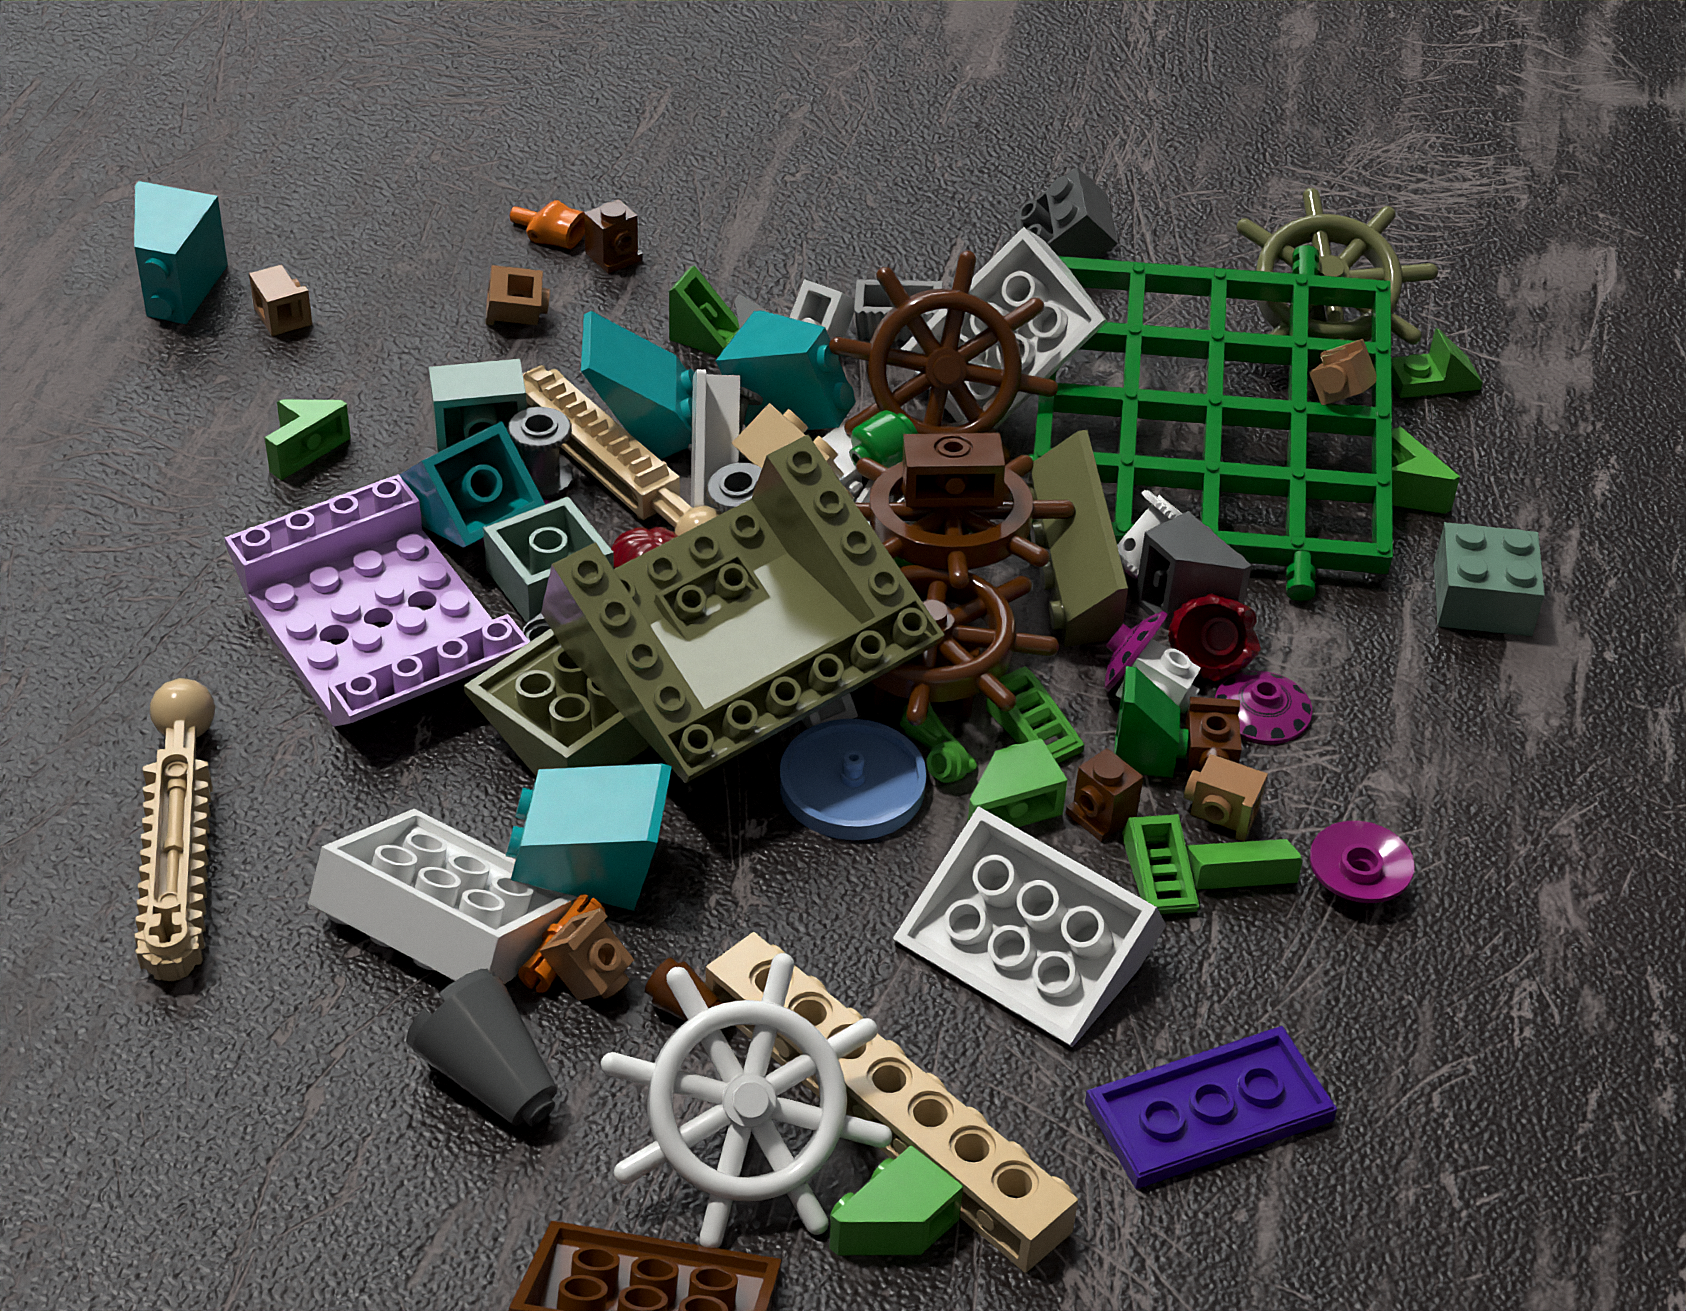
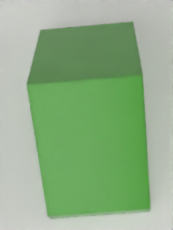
[669,265,740,356]

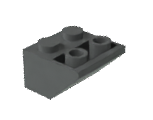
[1015,167,1118,259]
[1134,511,1252,629]

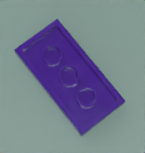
[1085,1026,1337,1189]

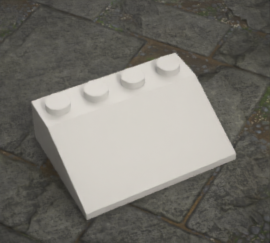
[901,227,1107,429]
[893,806,1166,1047]
[308,809,577,984]

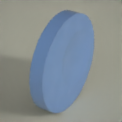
[779,719,926,840]

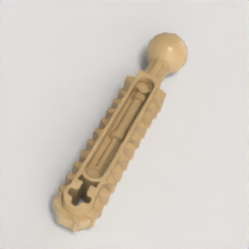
[523,365,722,536]
[135,678,215,981]

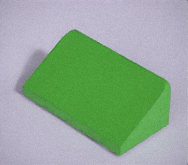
[1186,839,1303,890]

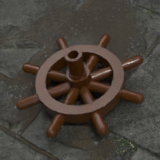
[829,250,1058,465]

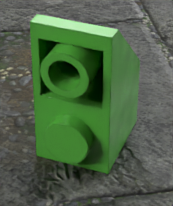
[829,1145,963,1255]

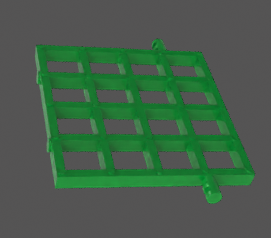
[1027,245,1393,601]

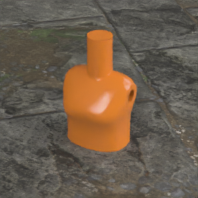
[510,200,585,249]

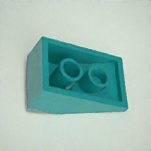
[581,311,695,460]

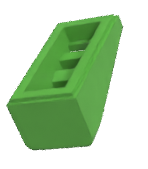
[986,666,1085,764]
[1122,814,1199,914]

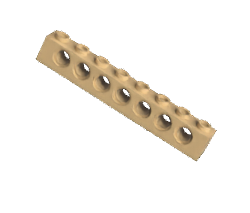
[706,932,1078,1273]

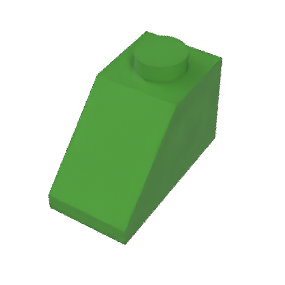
[967,738,1068,828]

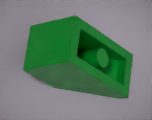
[1114,666,1189,778]

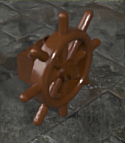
[855,433,1075,589]
[871,565,1059,726]

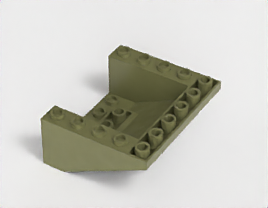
[541,434,945,784]

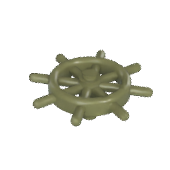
[1236,188,1438,344]

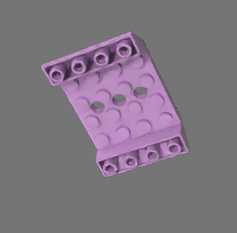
[224,474,530,727]

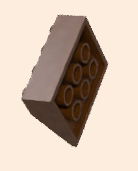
[508,1220,782,1311]

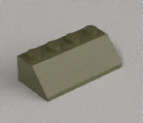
[1027,430,1128,647]

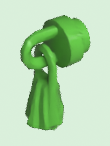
[899,702,978,783]

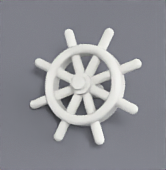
[601,953,892,1248]

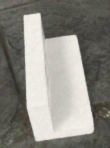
[691,369,740,513]

